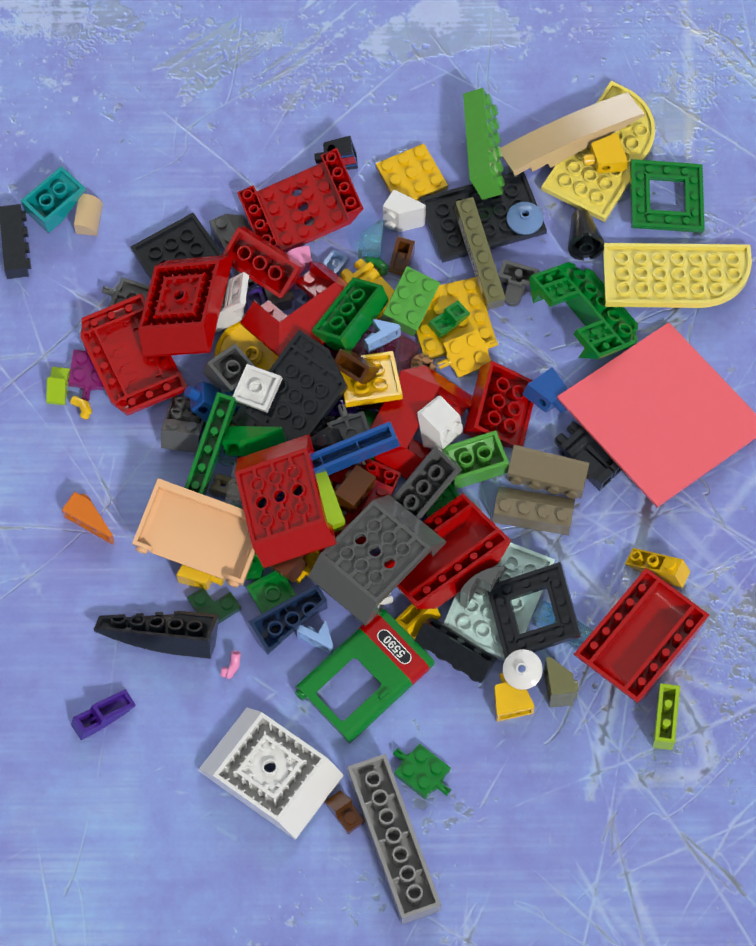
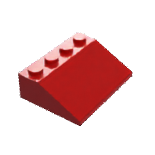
[463,360,534,449]

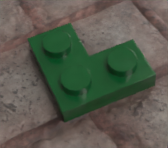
[187,587,241,624]

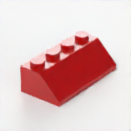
[222,226,305,299]

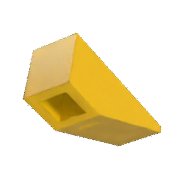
[625,548,690,588]

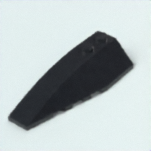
[94,611,219,659]

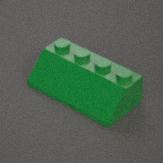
[312,277,389,352]

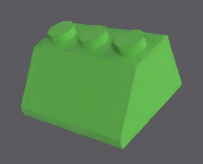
[442,431,509,489]

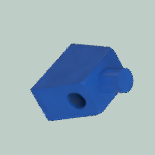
[522,367,568,414]
[184,381,222,422]

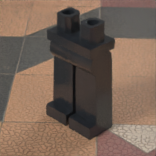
[554,421,622,491]

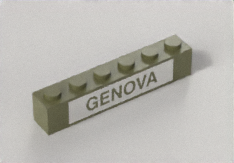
[454,197,506,310]

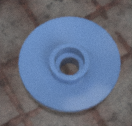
[507,202,543,235]

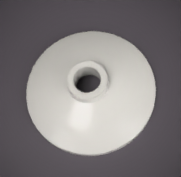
[503,650,543,690]

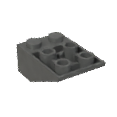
[161,396,206,453]

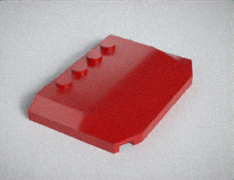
[81,293,187,416]

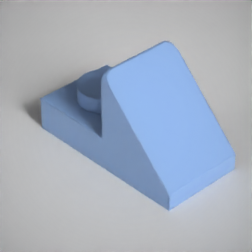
[364,319,401,354]
[297,621,333,654]

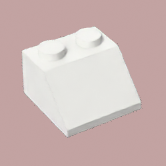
[383,190,426,232]
[417,396,463,449]

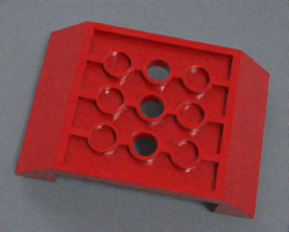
[237,148,364,253]
[235,434,337,568]

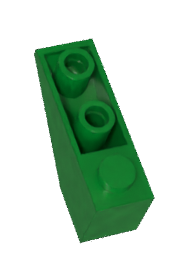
[222,426,287,456]

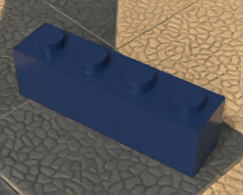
[248,585,328,655]

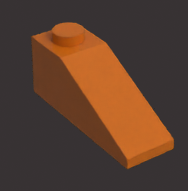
[62,492,114,544]

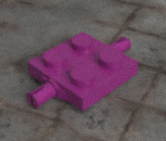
[68,349,105,401]

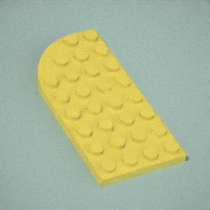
[541,81,655,222]
[603,243,752,308]

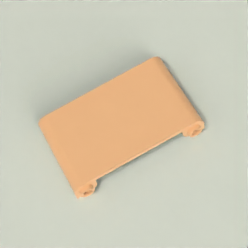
[132,478,256,588]

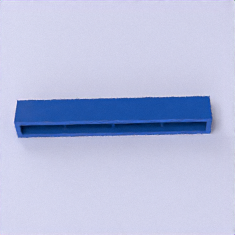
[259,421,400,504]

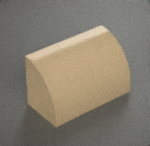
[74,193,103,236]

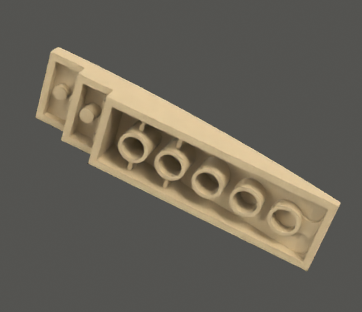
[500,92,645,176]

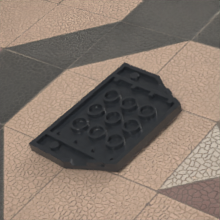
[231,330,348,441]

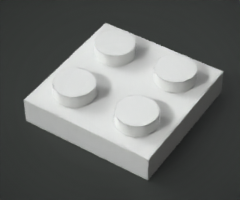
[232,364,283,413]

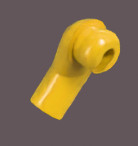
[70,396,92,420]

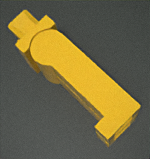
[340,259,394,320]

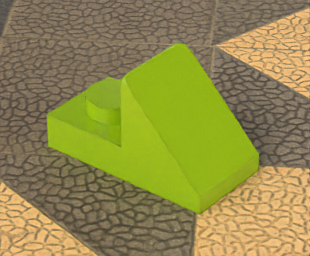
[46,367,70,405]

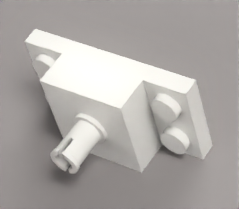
[215,272,249,333]

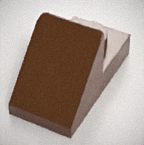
[388,236,415,276]
[324,790,365,834]

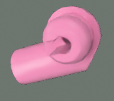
[220,651,241,679]

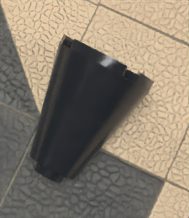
[568,209,604,260]

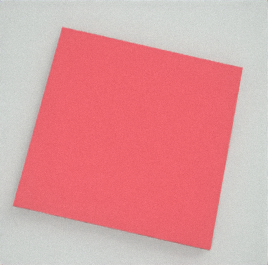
[557,322,756,508]

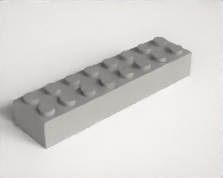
[347,754,441,924]

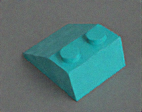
[20,166,86,233]

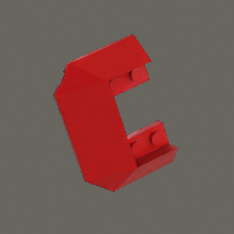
[241,261,348,357]
[370,365,472,480]

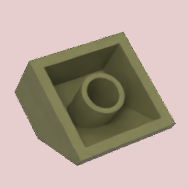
[544,657,578,708]

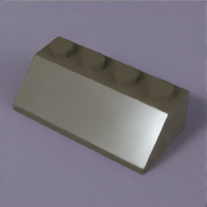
[507,445,589,499]
[493,486,575,536]

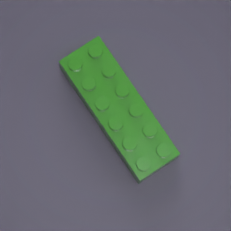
[463,88,505,200]

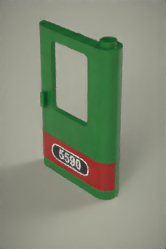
[294,608,435,744]

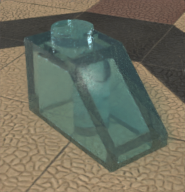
[355,219,384,259]

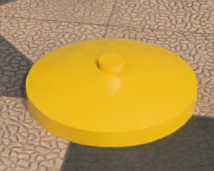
[215,320,278,371]

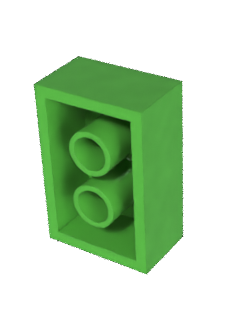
[380,266,440,336]

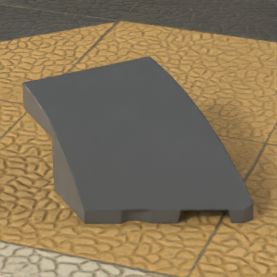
[460,565,507,608]

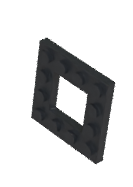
[488,562,582,659]

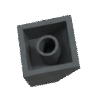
[203,343,256,392]

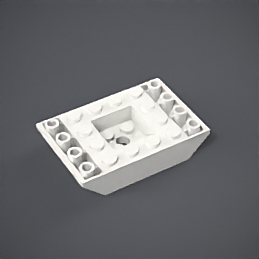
[198,708,344,840]

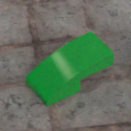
[428,301,470,338]

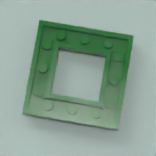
[630,159,705,233]

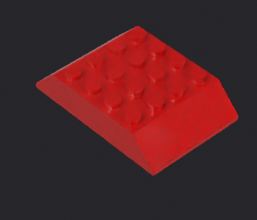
[375,493,511,609]
[574,568,709,703]

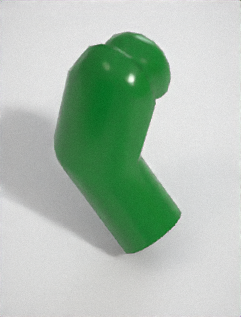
[365,257,389,275]

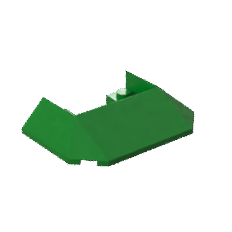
[529,262,638,359]

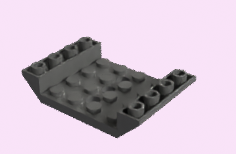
[308,495,446,626]

